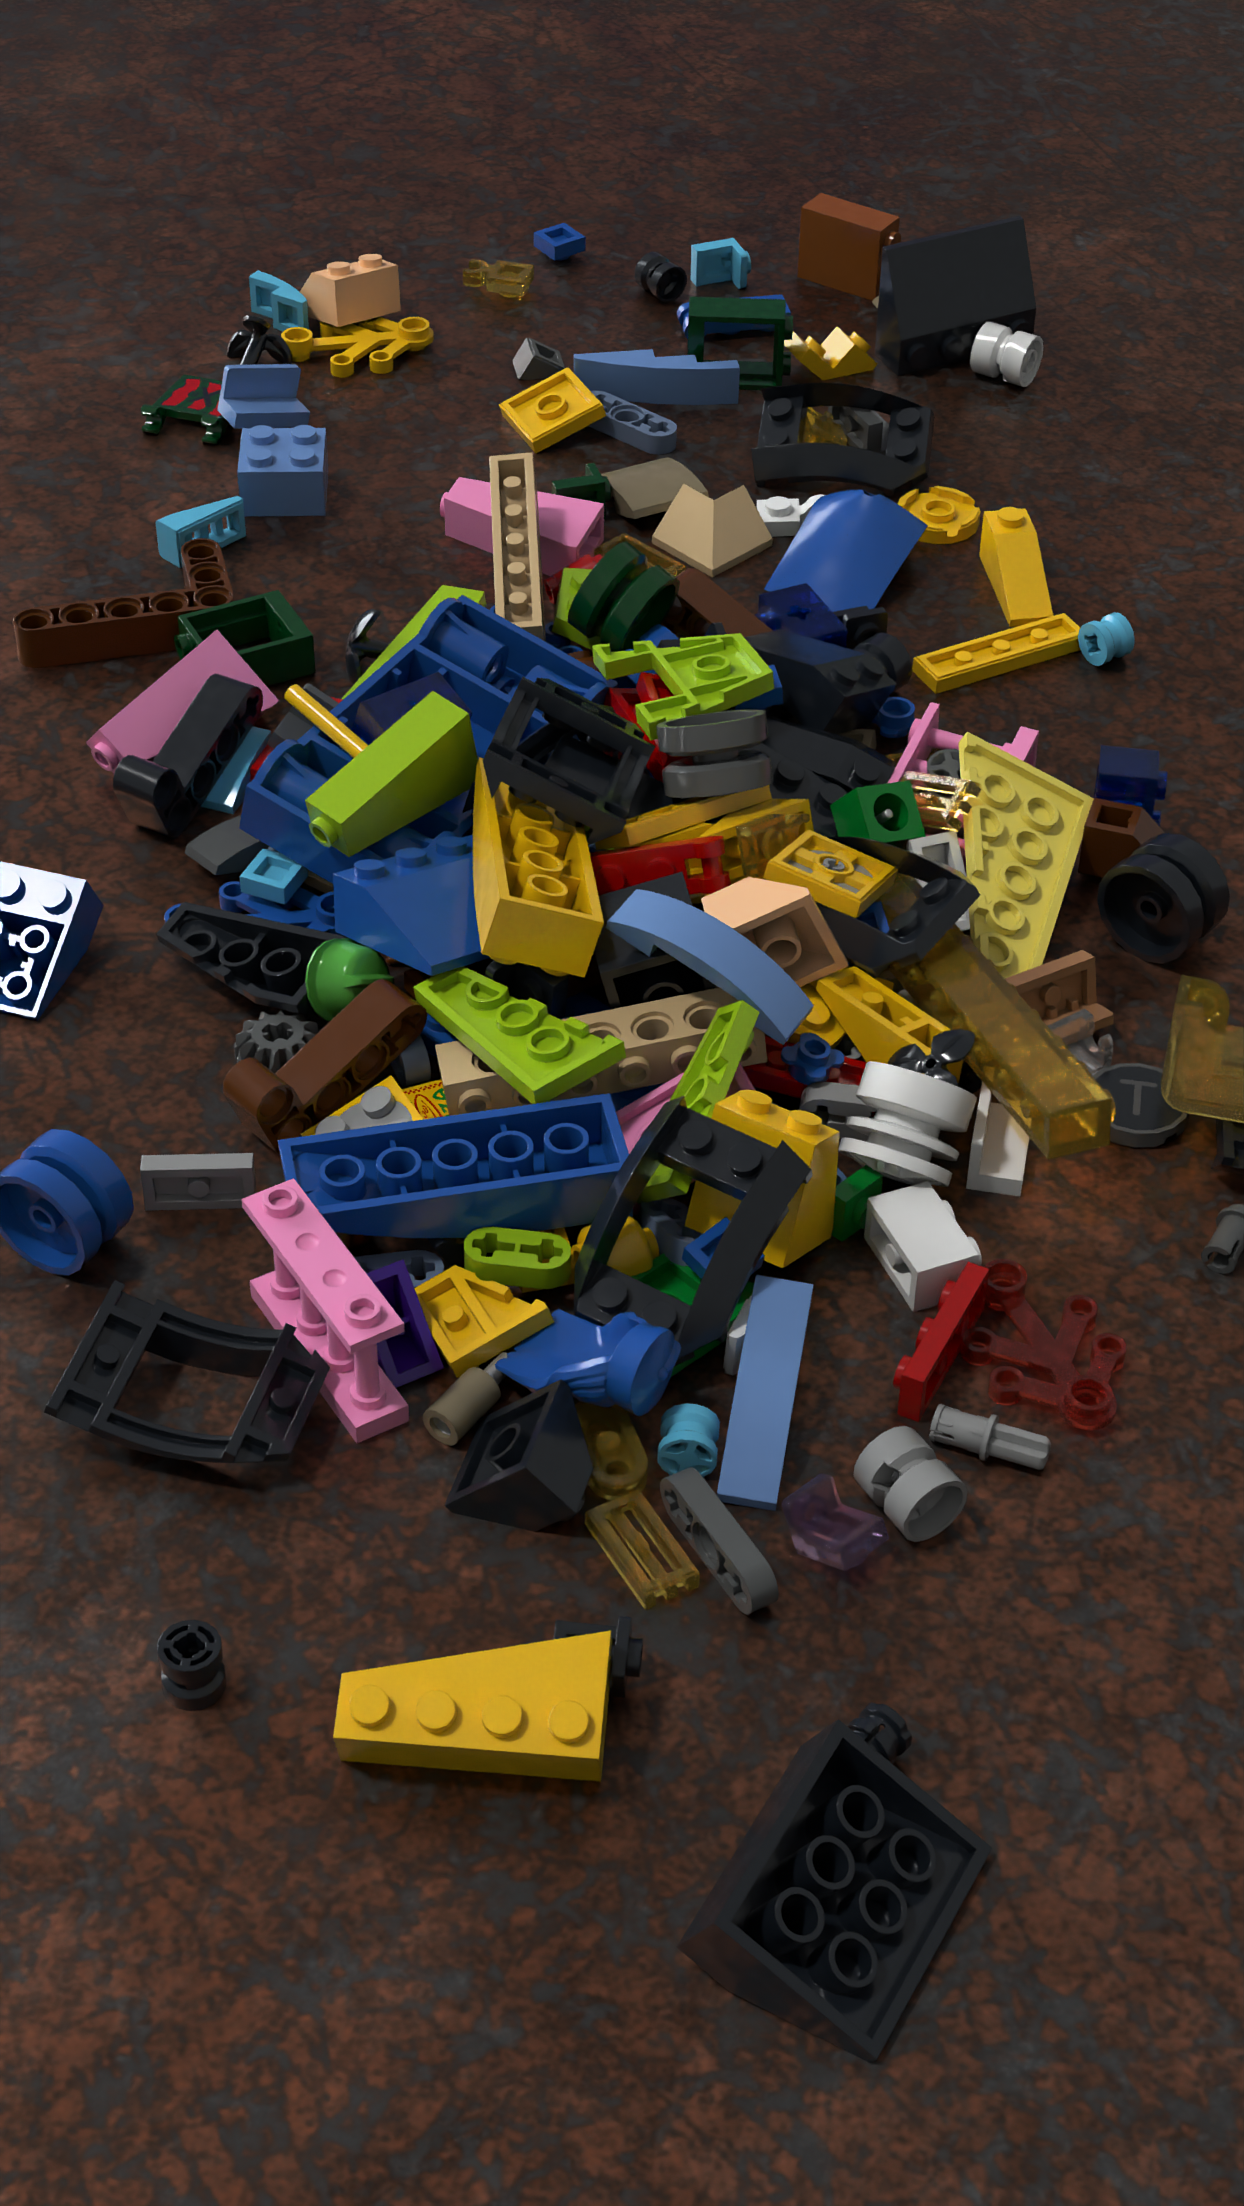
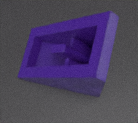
[366,1259,444,1388]

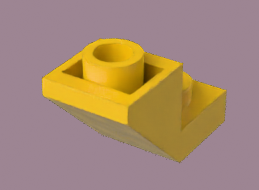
[784,327,877,380]

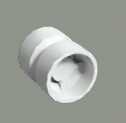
[970,322,1043,387]

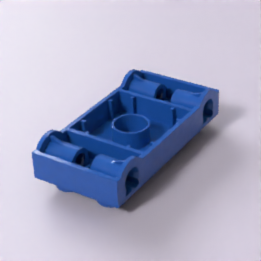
[239,595,618,884]

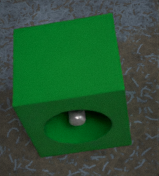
[830,780,926,849]

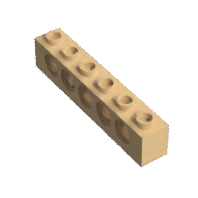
[489,452,546,642]
[435,988,767,1116]

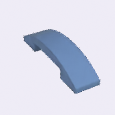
[605,889,814,1045]

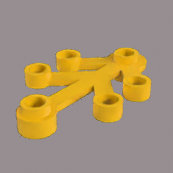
[281,316,434,378]

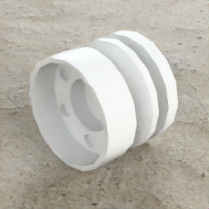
[838,1061,977,1187]

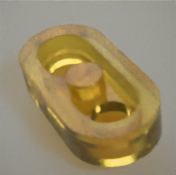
[575,1401,648,1501]

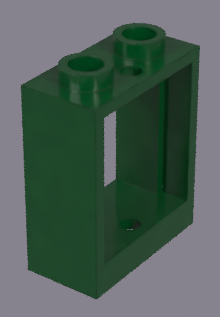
[687,297,793,391]
[174,590,316,686]

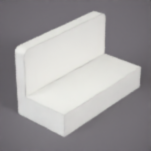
[966,1071,1034,1197]

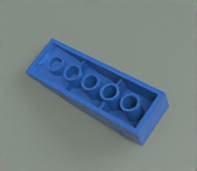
[278,1093,633,1238]

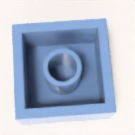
[237,425,329,517]

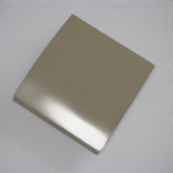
[601,457,709,519]

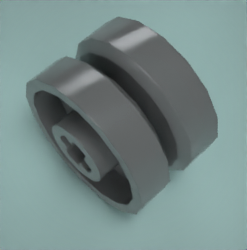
[656,710,774,798]

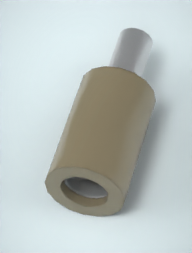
[423,1352,507,1446]

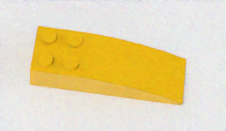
[473,757,604,978]

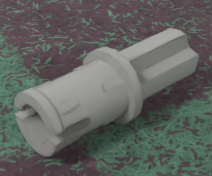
[929,1404,1051,1470]

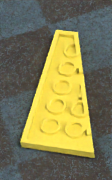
[958,732,1094,1009]

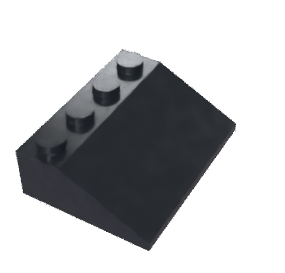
[875,216,1036,376]
[677,1719,992,2063]

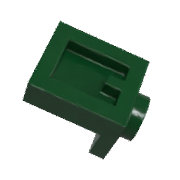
[552,463,611,519]

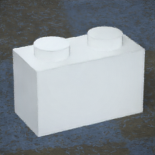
[864,1181,982,1312]

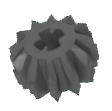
[234,1009,319,1074]

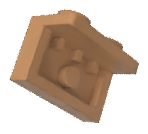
[997,950,1114,1055]

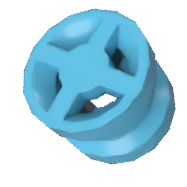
[1078,612,1135,666]
[658,1403,720,1477]

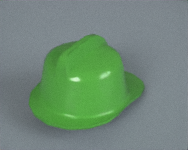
[305,938,394,1021]

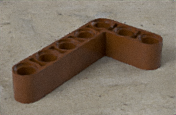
[13,538,234,668]

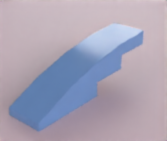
[574,349,740,405]
[717,1275,814,1511]

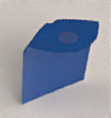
[764,489,928,613]

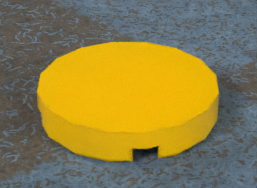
[897,486,981,544]

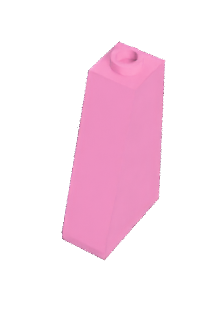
[440,477,604,576]
[86,630,279,774]

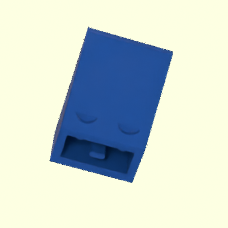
[0,861,104,1021]

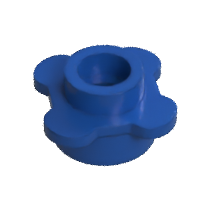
[872,697,915,738]
[781,1033,844,1085]

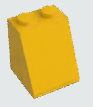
[684,1090,840,1269]

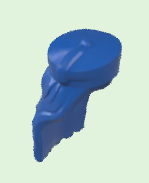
[495,1309,681,1416]

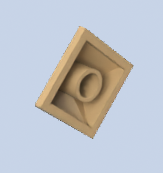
[652,484,773,577]

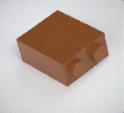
[797,193,901,301]

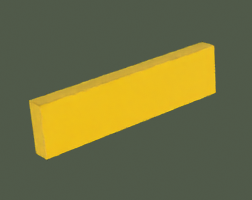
[912,613,1081,694]
[595,785,772,850]

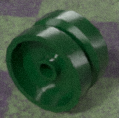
[567,541,680,652]

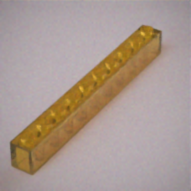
[874,873,1116,1160]

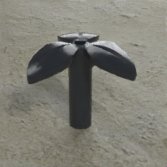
[227,315,292,365]
[345,609,389,685]
[887,1029,975,1088]

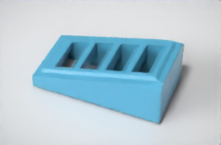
[155,496,246,568]

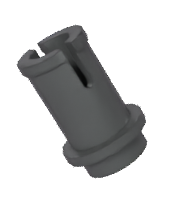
[1201,1204,1244,1274]

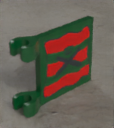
[141,374,230,445]

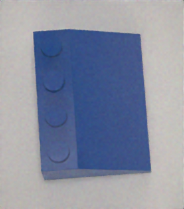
[333,834,490,976]

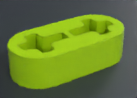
[464,1227,571,1289]

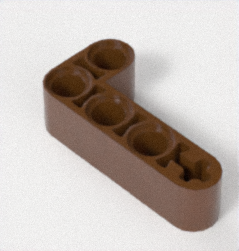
[661,568,773,639]
[223,979,427,1155]

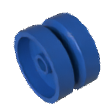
[0,1129,134,1275]

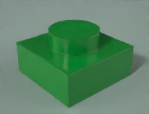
[831,1165,883,1242]

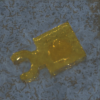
[463,259,534,297]
[803,407,848,445]
[736,813,810,877]

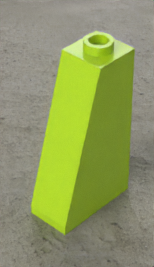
[305,691,478,857]

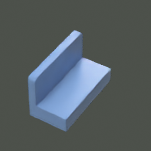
[217,364,310,429]

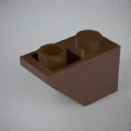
[1078,798,1165,879]

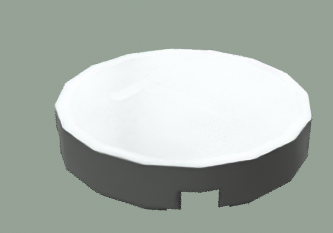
[1082,1063,1191,1148]

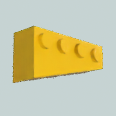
[333,1630,613,1782]

